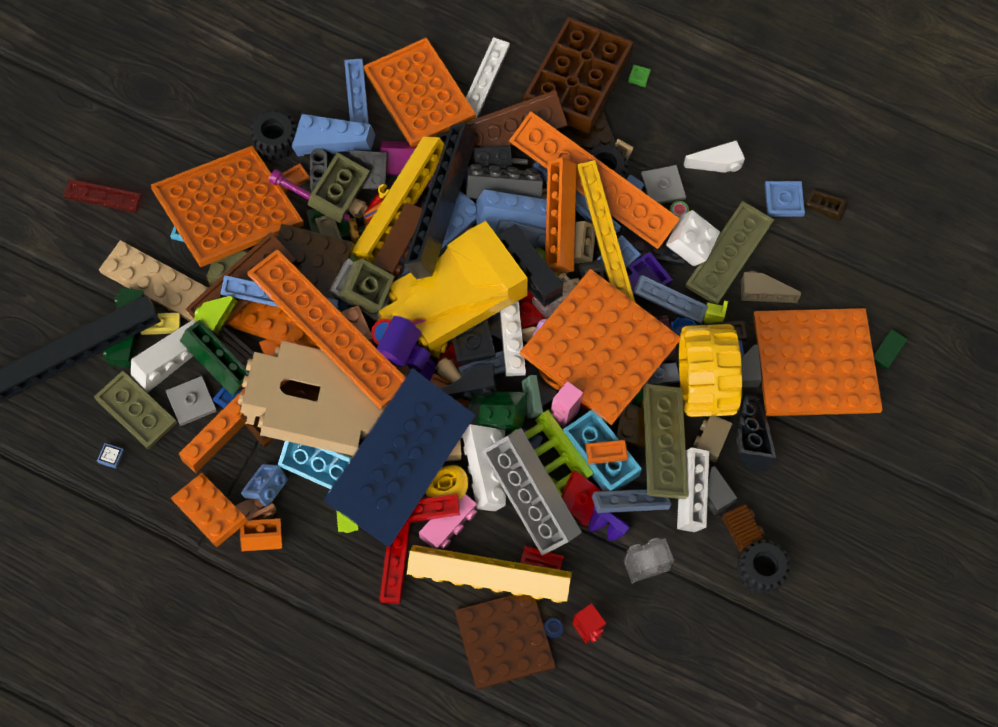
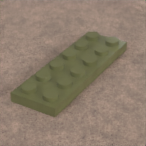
[685,201,774,305]
[643,384,688,499]

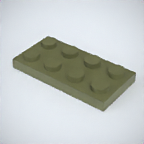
[94,371,177,450]

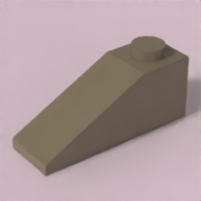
[741,271,801,303]

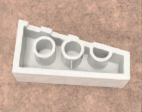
[131,319,196,393]
[461,424,506,512]

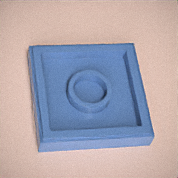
[765,181,805,217]

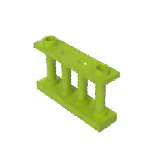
[512,410,594,496]

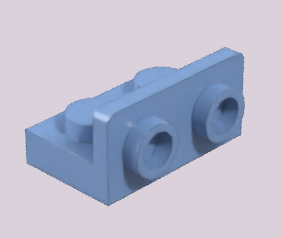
[241,464,288,507]

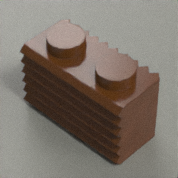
[722,504,764,553]

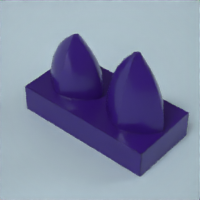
[589,507,632,541]

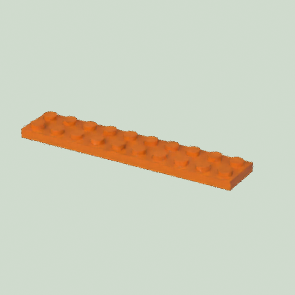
[509,111,680,249]
[248,249,405,410]

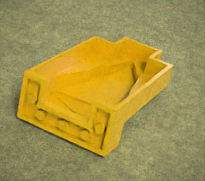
[378,221,528,352]

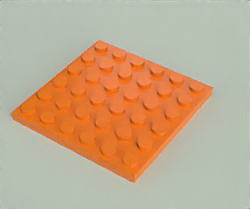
[151,146,303,267]
[519,269,680,425]
[753,308,882,416]

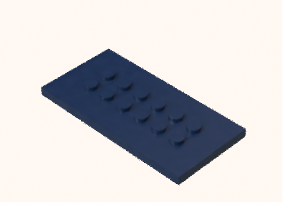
[323,369,475,547]

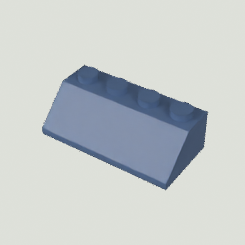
[477,190,547,233]

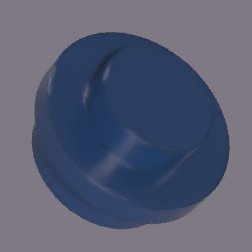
[544,618,564,638]

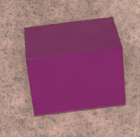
[381,141,418,175]

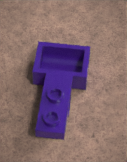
[626,252,673,298]
[376,316,437,381]

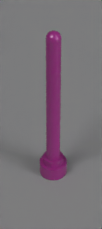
[268,169,350,221]

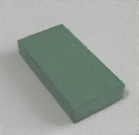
[522,375,543,418]

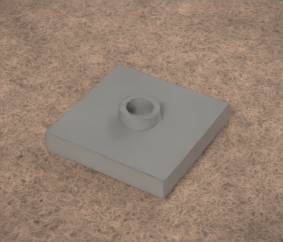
[641,165,686,205]
[166,376,216,426]

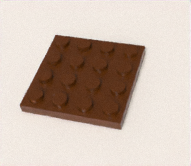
[455,594,555,690]

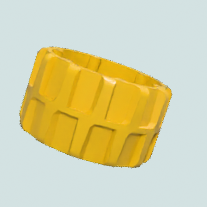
[679,324,742,417]

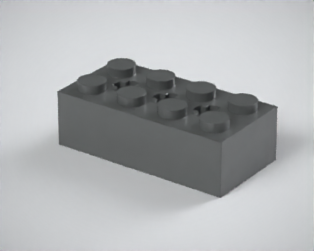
[464,164,543,199]

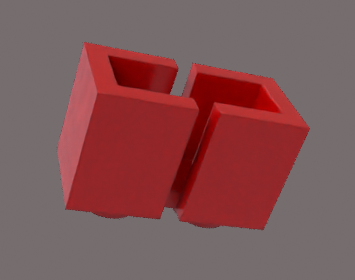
[572,603,606,644]

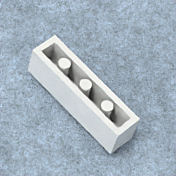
[677,448,709,532]

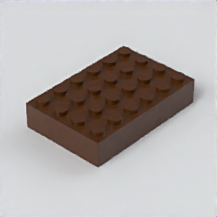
[524,17,633,134]

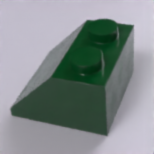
[477,392,528,431]

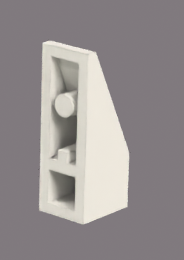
[684,141,745,172]

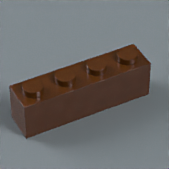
[373,203,423,281]

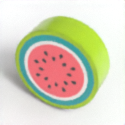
[670,201,689,218]

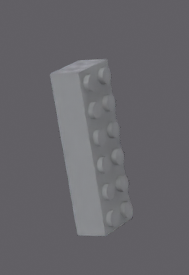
[482,428,582,555]

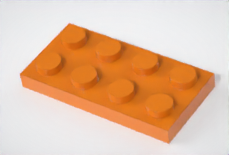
[171,473,248,547]

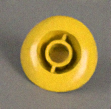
[425,465,468,500]

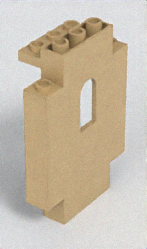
[238,341,386,456]

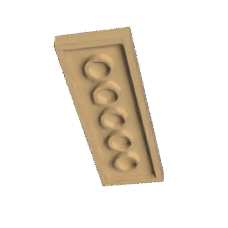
[99,240,208,322]

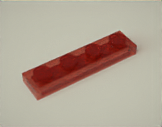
[63,179,142,213]

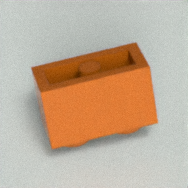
[240,519,282,551]

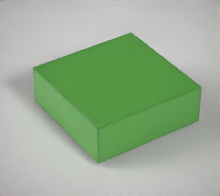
[628,65,651,87]

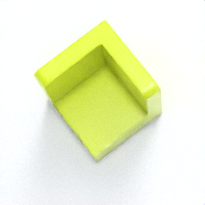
[703,300,728,323]

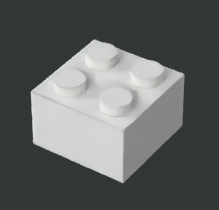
[666,210,720,266]

